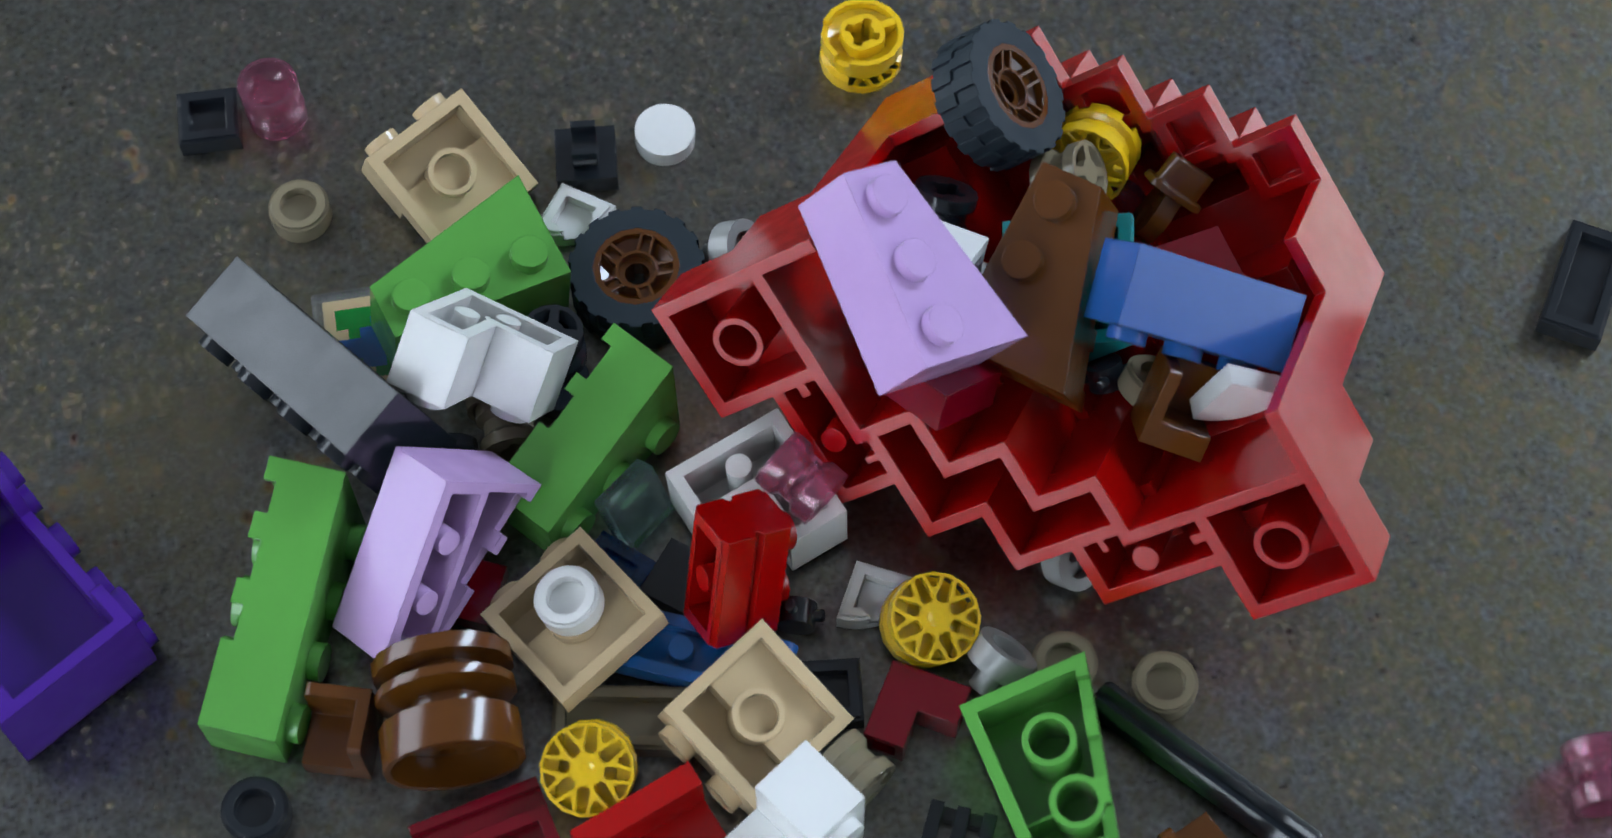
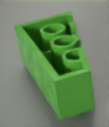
[197,455,368,763]
[959,651,1120,838]

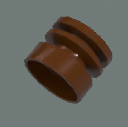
[371,630,526,791]

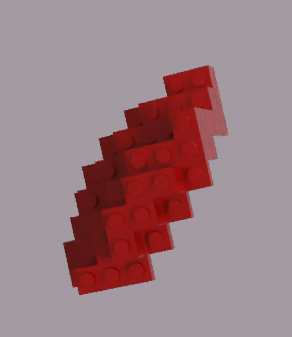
[651,25,1390,620]

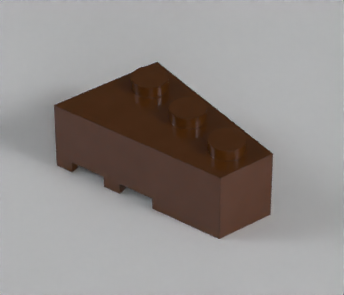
[982,161,1119,413]

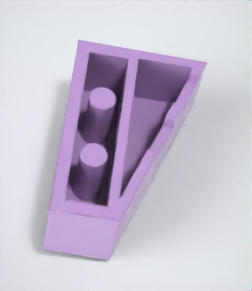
[798,160,1027,396]
[332,446,542,658]

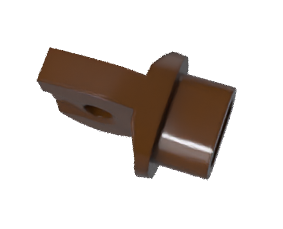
[1132,151,1213,244]

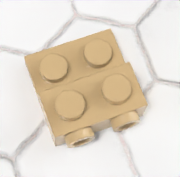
[361,88,538,243]
[480,527,669,713]
[657,619,854,816]

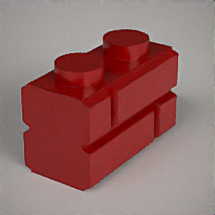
[684,489,797,649]

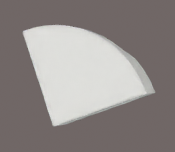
[542,183,616,246]
[1189,363,1280,421]
[836,561,912,629]

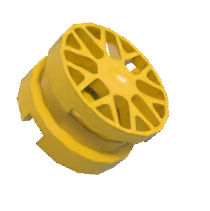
[820,0,904,94]
[1052,103,1141,200]
[879,571,981,669]
[540,718,639,818]

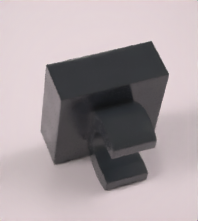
[554,120,619,192]

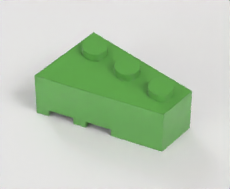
[370,175,571,366]
[507,323,680,551]

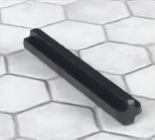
[1094,682,1323,838]

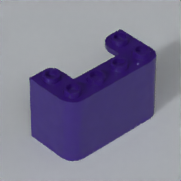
[0,451,159,762]

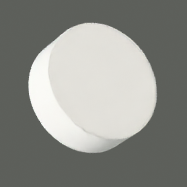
[635,104,695,166]
[534,565,605,636]

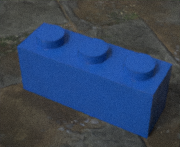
[1083,238,1306,373]

